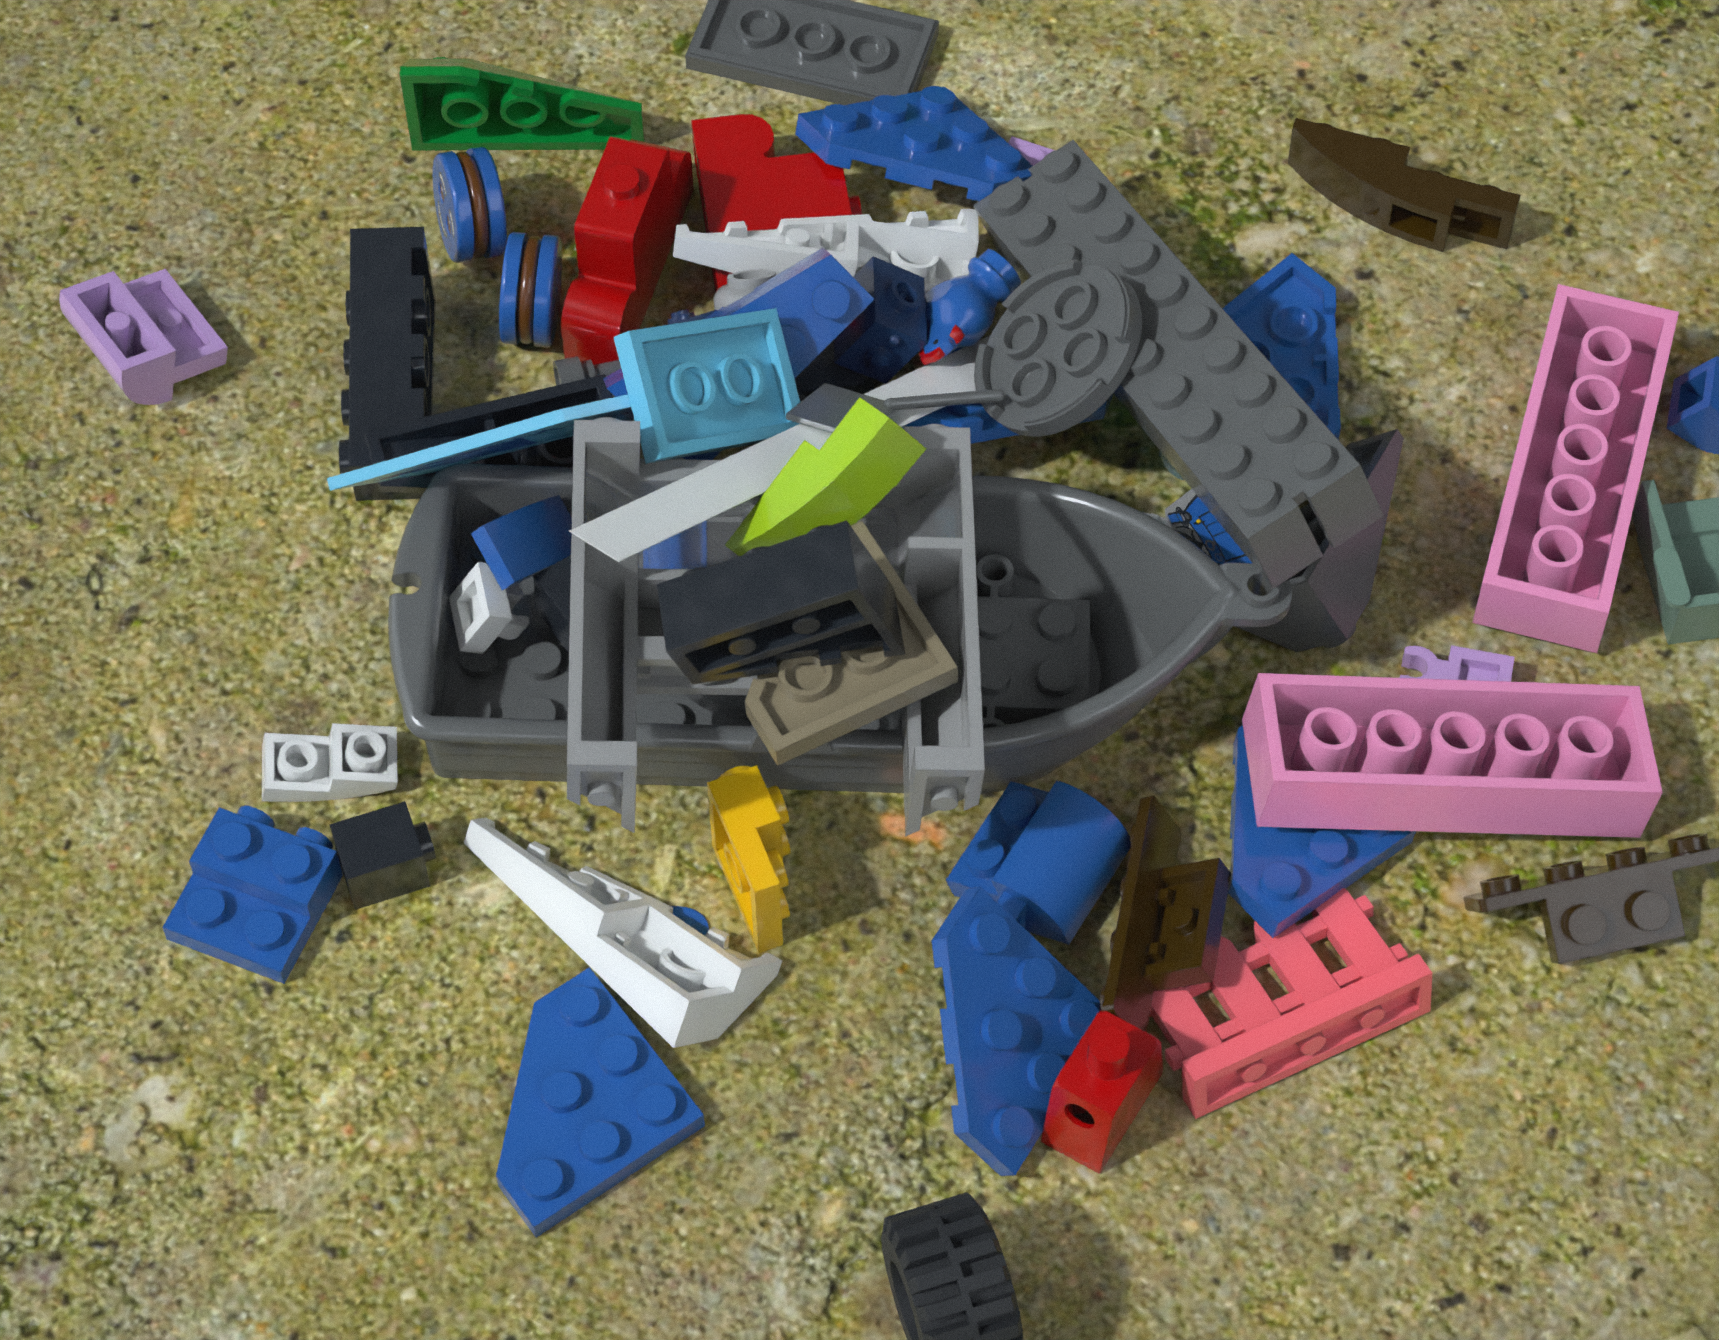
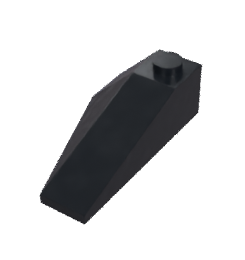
[363,374,613,494]

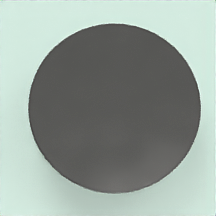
[974,259,1142,437]

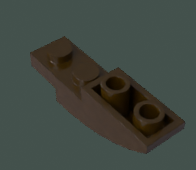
[1288,118,1521,252]

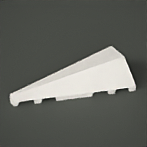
[673,209,979,293]
[464,818,782,1048]

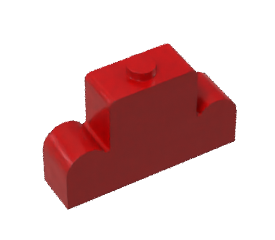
[691,114,862,293]
[561,136,694,365]

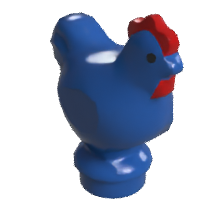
[919,249,1021,365]

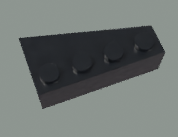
[339,227,436,501]

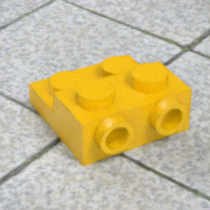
[707,765,791,954]

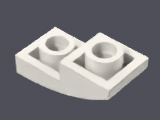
[262,723,397,802]

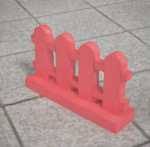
[1149,888,1432,1119]

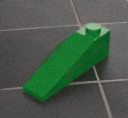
[400,57,645,151]

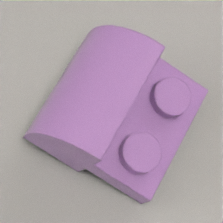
[59,269,228,405]

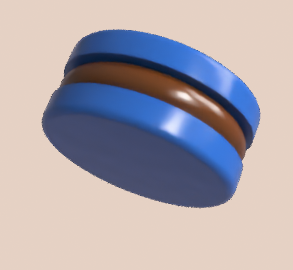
[432,147,507,263]
[499,232,563,348]

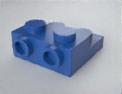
[162,805,343,984]

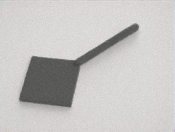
[786,383,1005,433]

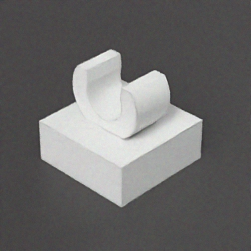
[449,562,529,654]

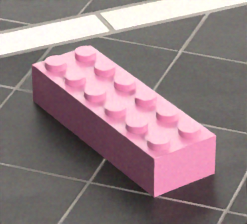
[1472,284,1679,653]
[1242,673,1663,838]

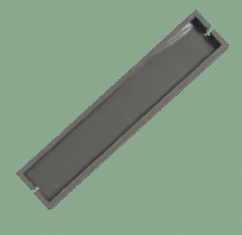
[973,140,1384,589]

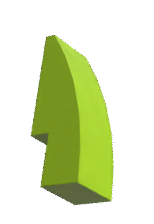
[725,397,927,556]

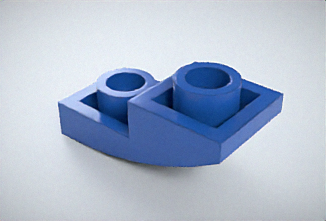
[471,495,572,591]

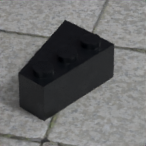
[657,520,906,684]

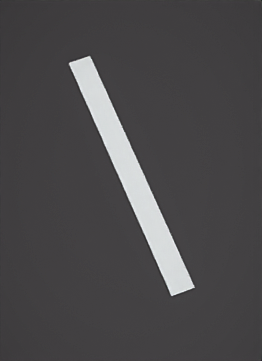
[569,335,991,562]

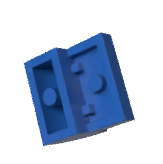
[946,780,1131,945]

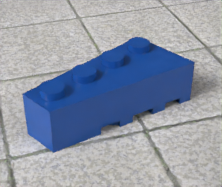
[603,248,874,460]

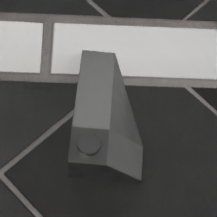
[1235,429,1404,652]

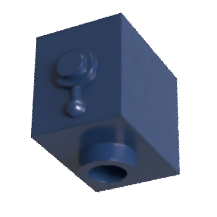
[834,256,927,384]

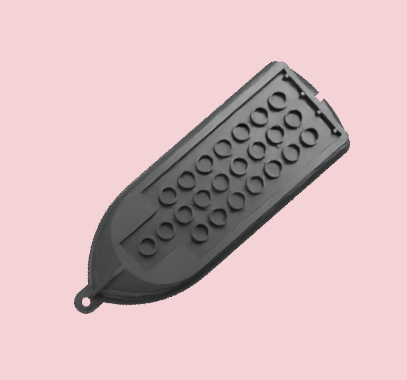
[388,463,1293,794]

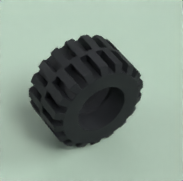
[881,1192,1023,1340]

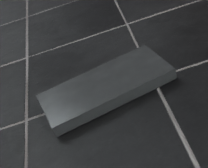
[685,0,939,105]

